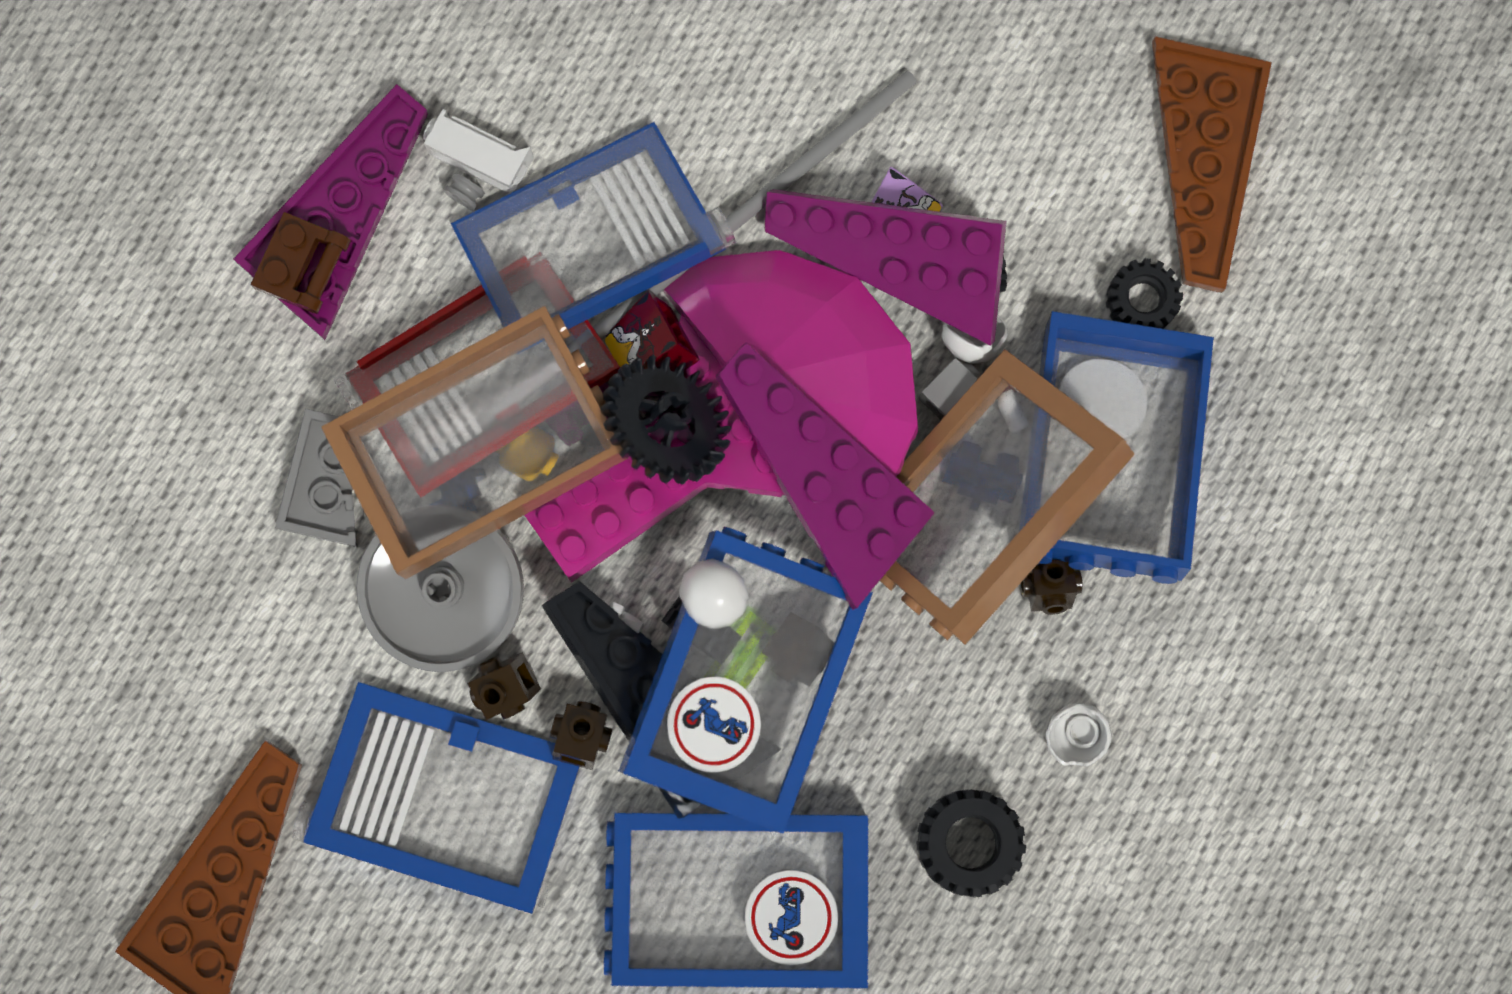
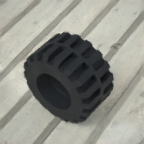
[916,789,1026,897]

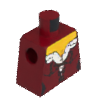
[605,291,700,371]

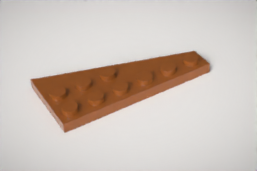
[1152,37,1272,293]
[115,741,302,994]

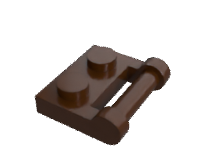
[250,212,351,314]

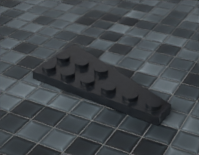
[541,581,781,819]

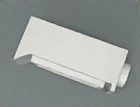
[423,109,534,194]

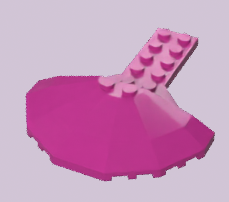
[524,250,918,583]

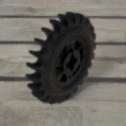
[601,355,732,484]

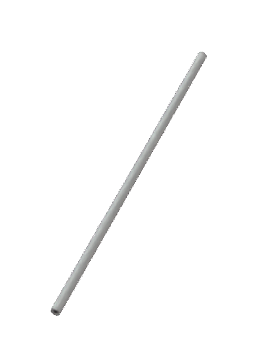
[425,71,917,470]

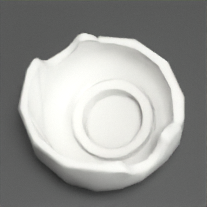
[941,315,1008,364]
[679,559,749,629]
[1045,703,1112,767]

